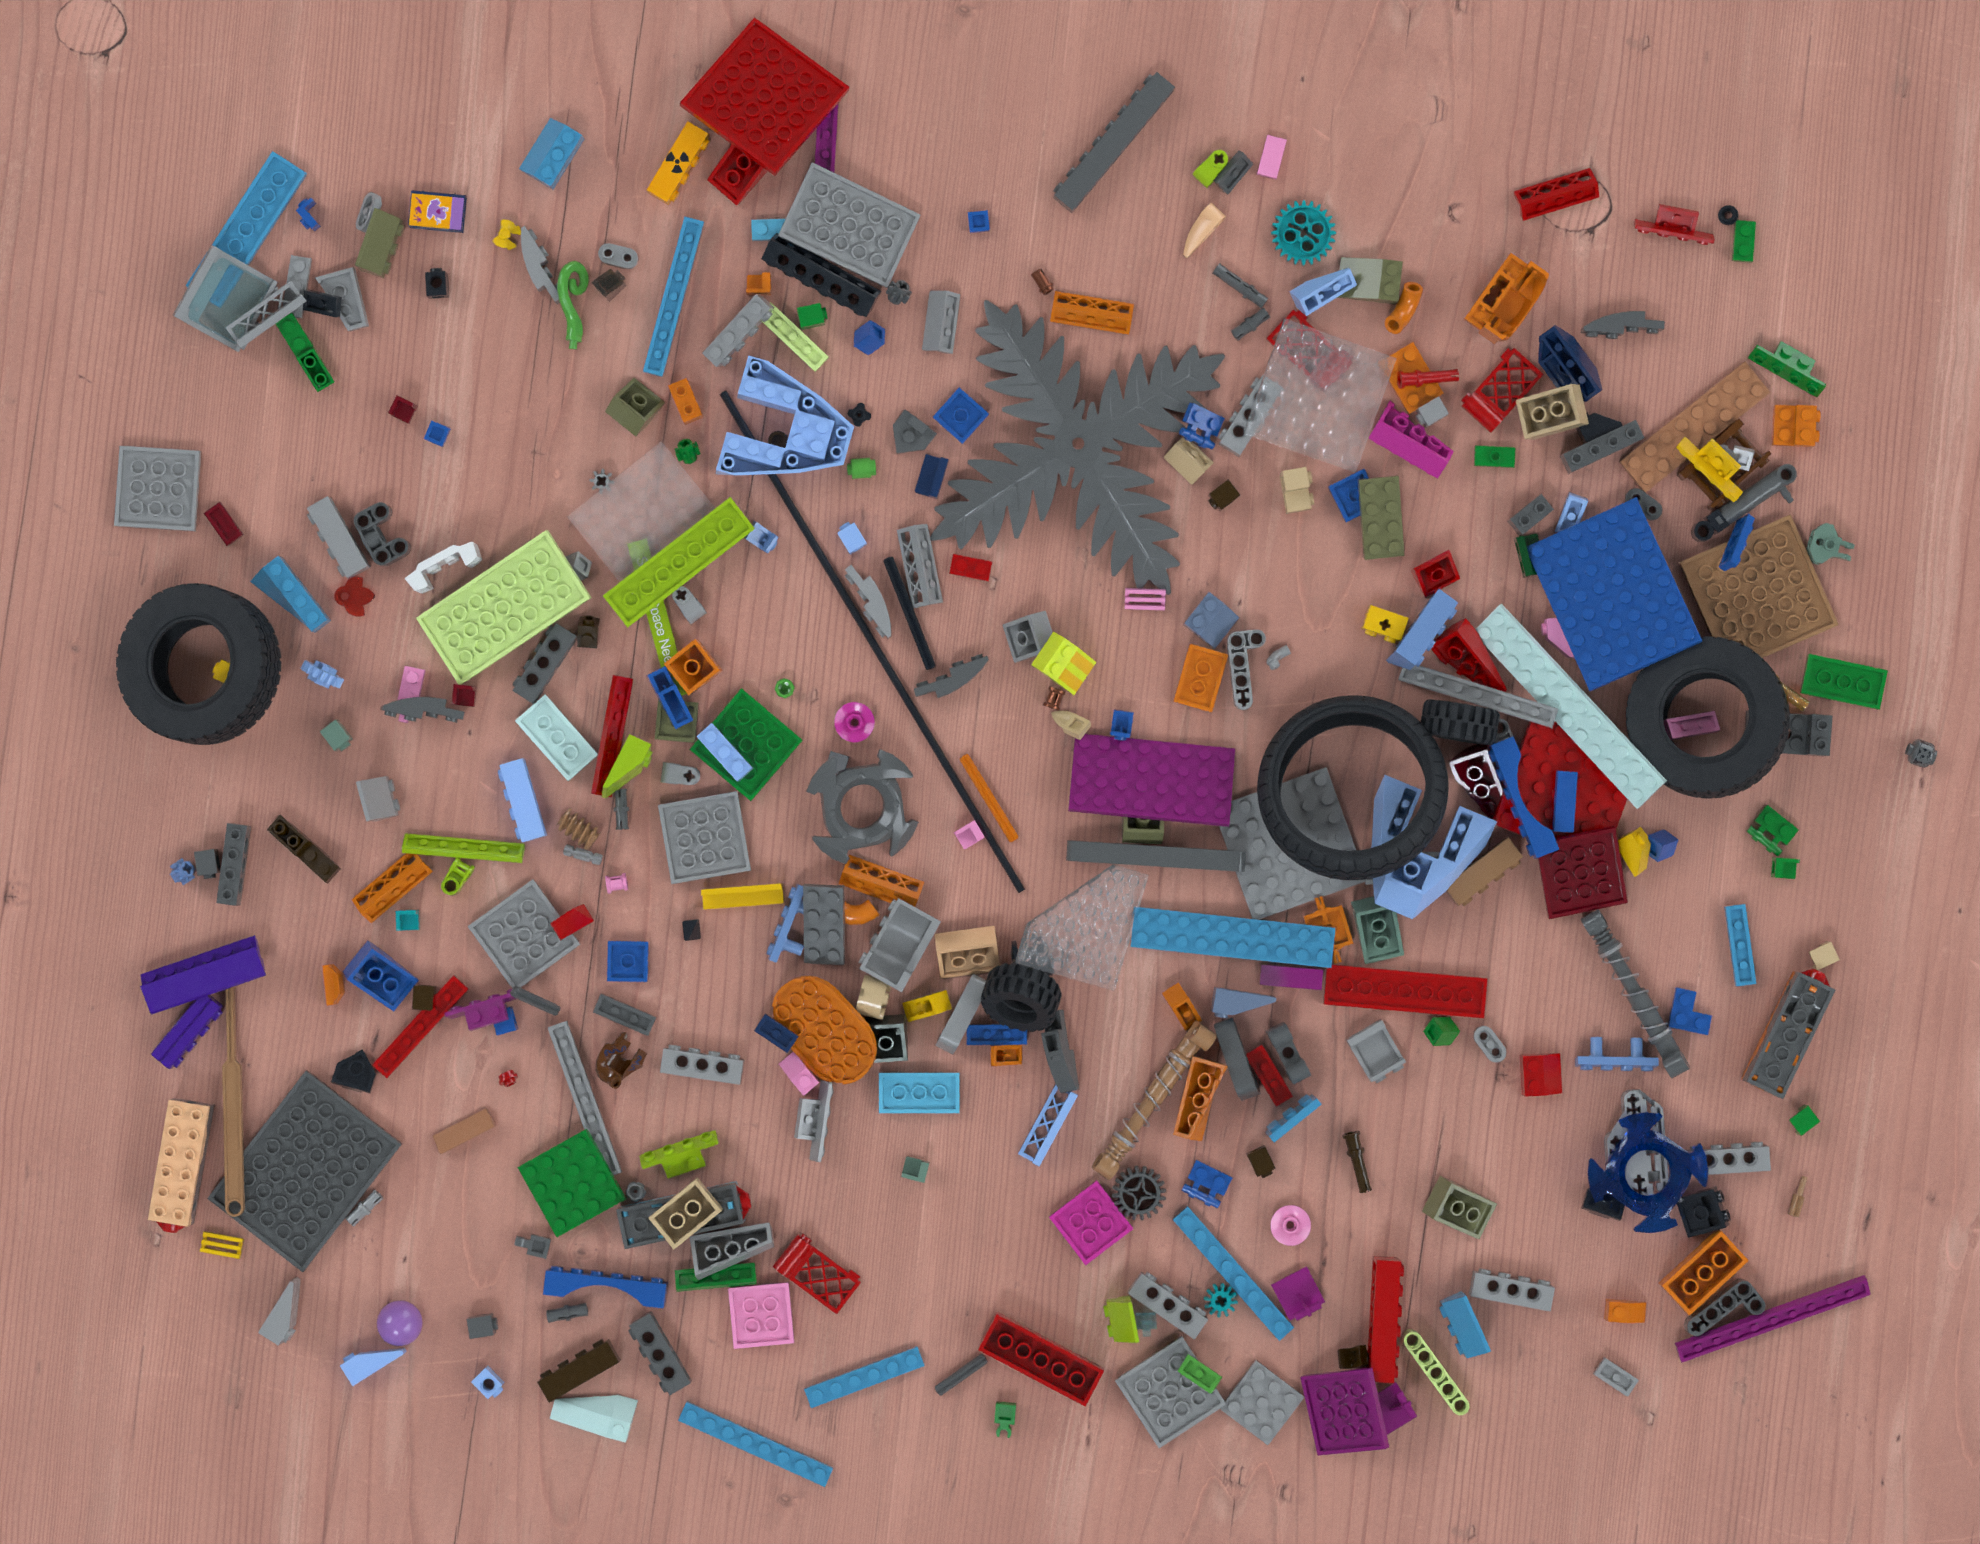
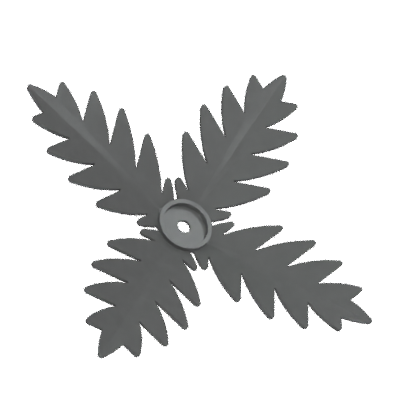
[930,300,1225,595]

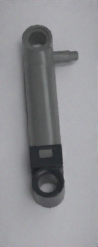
[1691,464,1797,542]

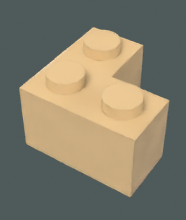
[1280,467,1314,514]

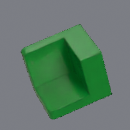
[1771,857,1800,879]
[1423,1017,1460,1046]
[1789,1104,1820,1136]

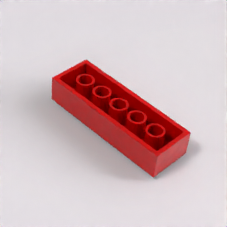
[1367,1256,1404,1383]
[978,1312,1104,1407]

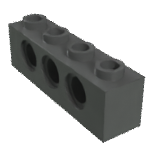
[1560,420,1644,474]
[512,623,577,704]
[216,823,251,906]
[628,1311,692,1395]

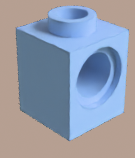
[837,522,867,555]
[471,1366,505,1399]

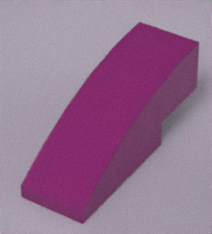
[1260,965,1323,990]

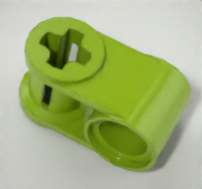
[1192,150,1228,188]
[441,858,475,896]

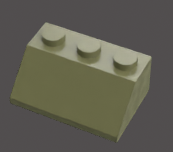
[355,208,405,278]

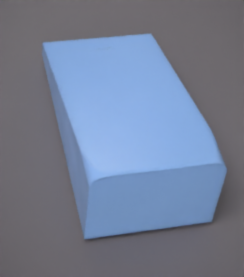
[1555,492,1588,533]

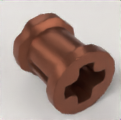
[1043,686,1066,711]

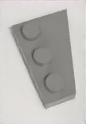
[315,267,369,331]

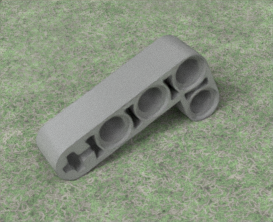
[1227,629,1266,710]
[935,973,986,1055]

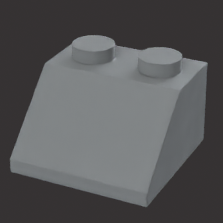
[1003,611,1053,663]

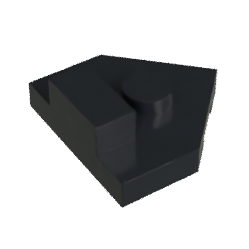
[331,1049,376,1094]
[1581,1176,1626,1221]

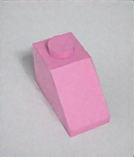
[1541,618,1574,658]
[779,1052,820,1096]

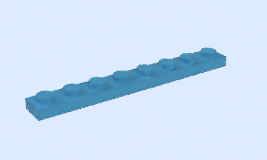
[643,216,704,377]
[1173,1206,1294,1341]
[678,1401,833,1487]

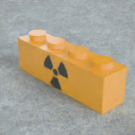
[647,121,710,205]

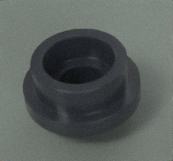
[1718,205,1739,226]

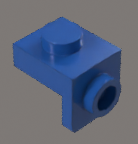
[296,198,321,232]
[1110,709,1134,741]

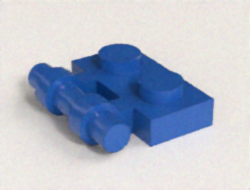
[1179,403,1225,450]
[1181,1160,1232,1208]

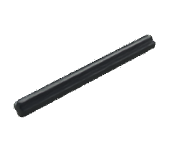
[883,557,936,670]

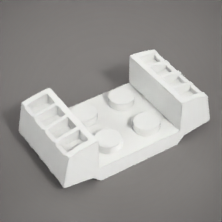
[405,542,482,593]

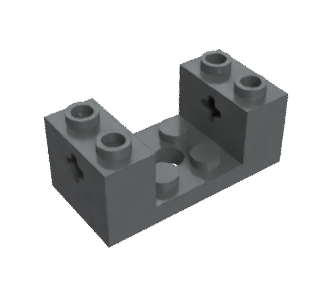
[1744,710,1833,757]

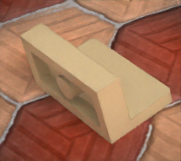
[1164,437,1214,484]

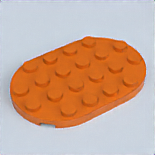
[772,976,877,1085]

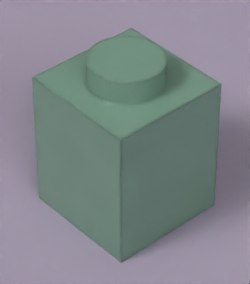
[320,719,353,752]

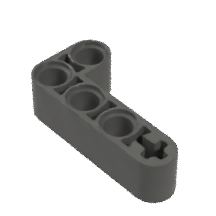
[1214,1017,1261,1101]
[1684,1279,1766,1336]

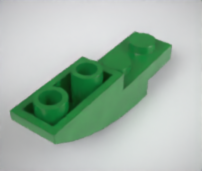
[275,312,335,393]

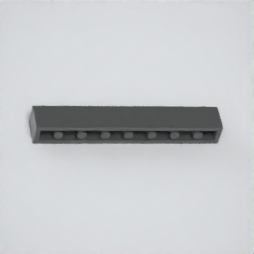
[1053,72,1175,213]

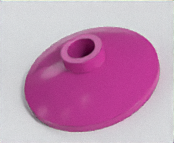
[834,702,875,742]

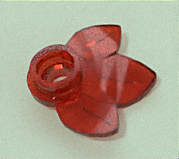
[334,577,375,617]

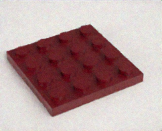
[1538,826,1628,920]

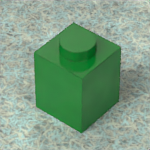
[797,303,828,330]

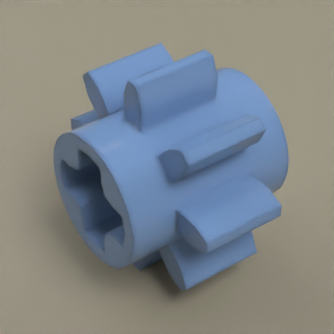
[170,858,196,885]

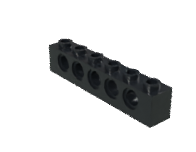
[761,233,881,317]

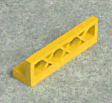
[701,883,784,910]

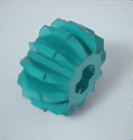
[1203,1283,1238,1318]

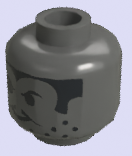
[1905,739,1937,768]

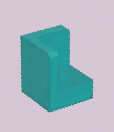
[395,910,420,931]

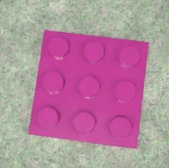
[1049,1180,1133,1266]

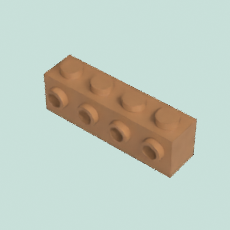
[1446,838,1523,906]

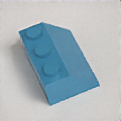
[519,118,585,190]
[1439,1291,1491,1358]

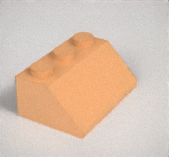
[935,926,1000,979]

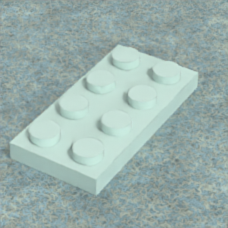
[515,694,598,781]

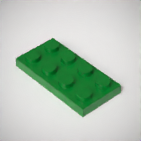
[1800,654,1888,710]

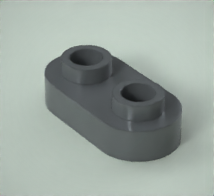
[1625,488,1662,521]

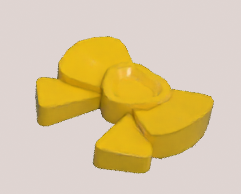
[492,219,521,250]

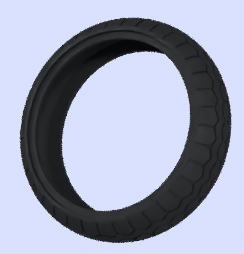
[1257,695,1449,880]

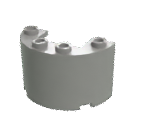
[858,898,941,992]

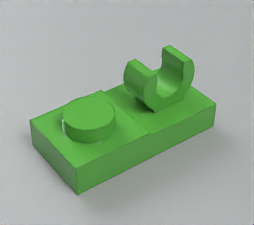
[1178,1354,1222,1394]

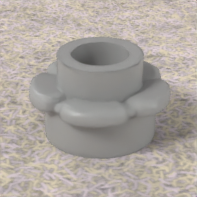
[626,1182,646,1202]

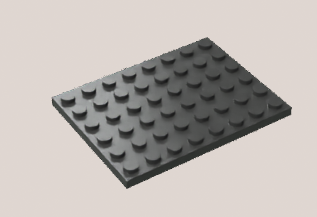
[207,1070,402,1272]

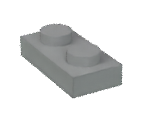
[1593,1357,1639,1397]

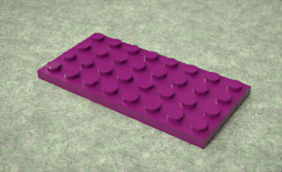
[1068,734,1235,827]

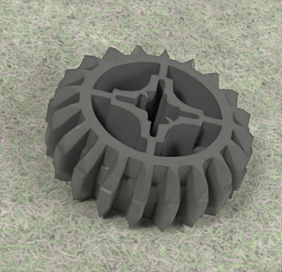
[1112,1166,1166,1220]

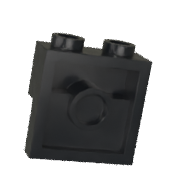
[1675,1186,1731,1238]

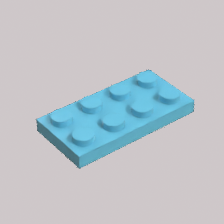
[879,1073,960,1113]

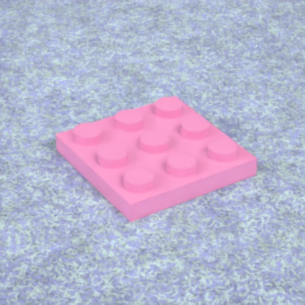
[728,1282,794,1349]

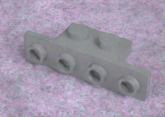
[794,1080,833,1162]

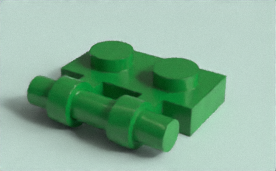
[1746,805,1799,856]

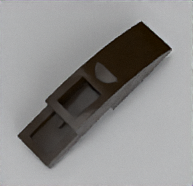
[267,815,341,884]

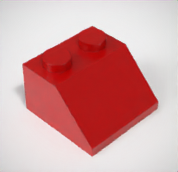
[1520,1053,1562,1097]

